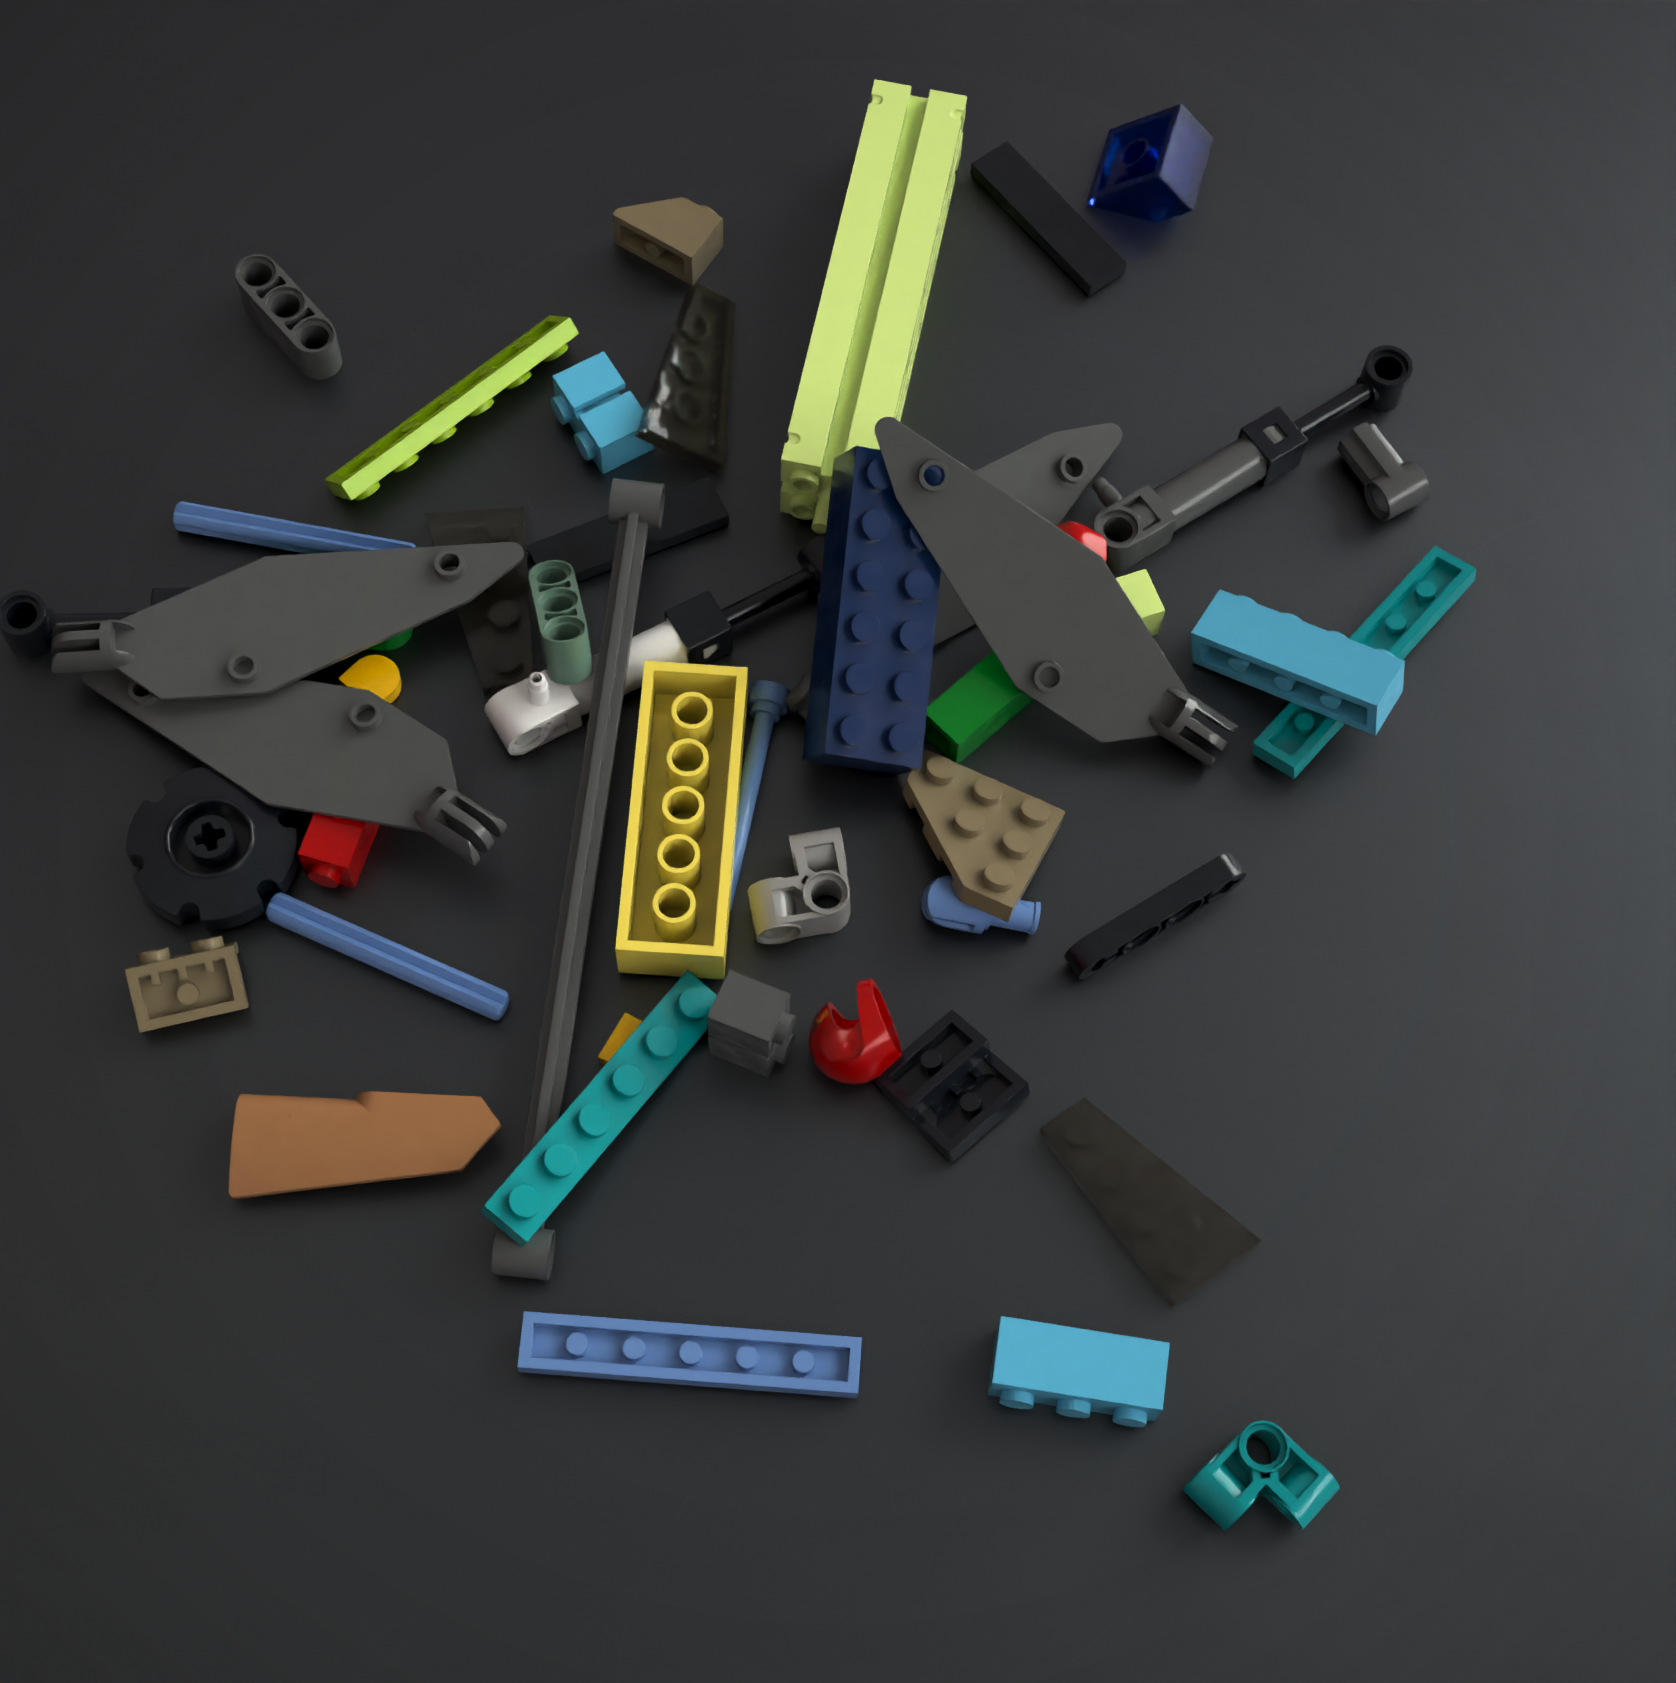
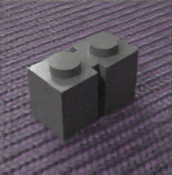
[707,969,796,1077]

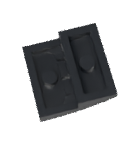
[874,1010,1030,1163]

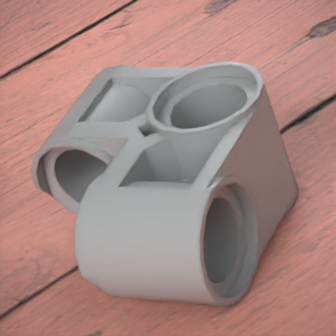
[747,827,851,945]

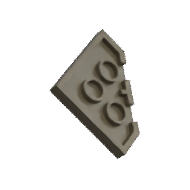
[902,749,1066,922]

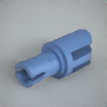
[920,876,1041,935]

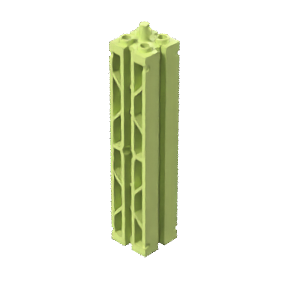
[780,79,967,534]

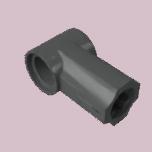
[1337,422,1430,521]

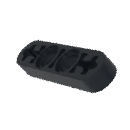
[1064,852,1246,979]

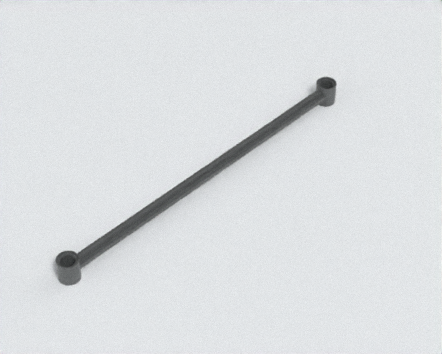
[491,478,665,1280]

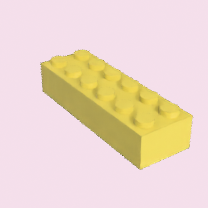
[615,660,748,980]

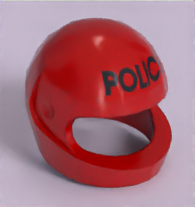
[808,978,902,1085]

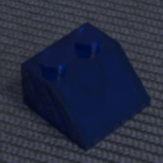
[1087,103,1214,223]

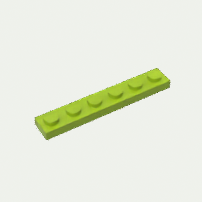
[324,315,579,501]

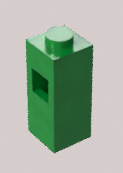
[924,651,1034,764]

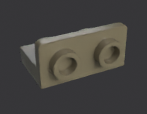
[125,935,249,1033]

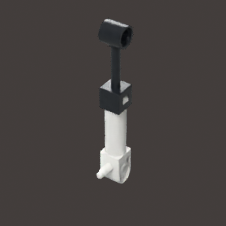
[484,533,826,756]

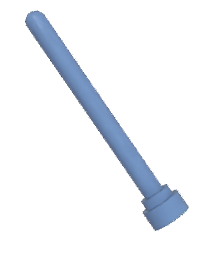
[730,680,791,911]

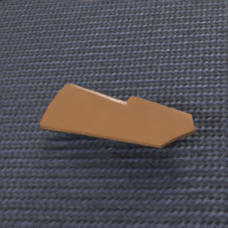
[228,1091,501,1199]

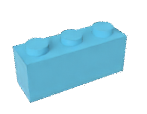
[988,1316,1170,1427]

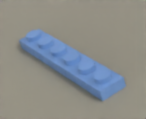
[517,1311,862,1398]

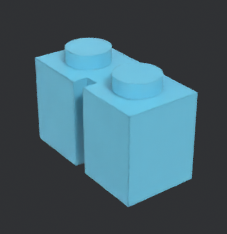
[550,351,654,474]

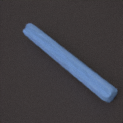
[172,501,416,554]
[265,892,510,1020]

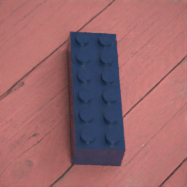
[802,445,941,775]

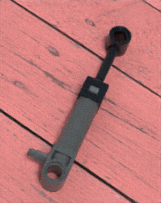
[1092,345,1413,573]

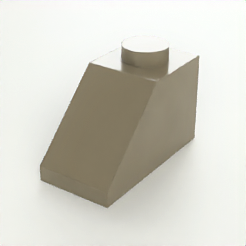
[612,197,724,286]

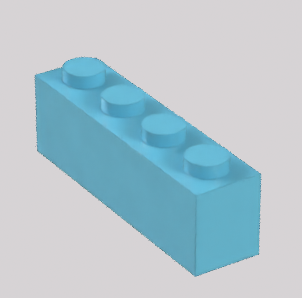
[1191,589,1405,736]

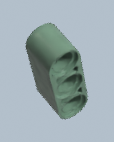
[528,560,593,685]

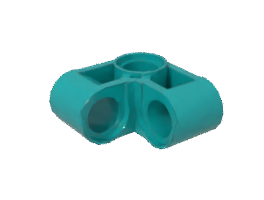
[1182,1420,1340,1532]

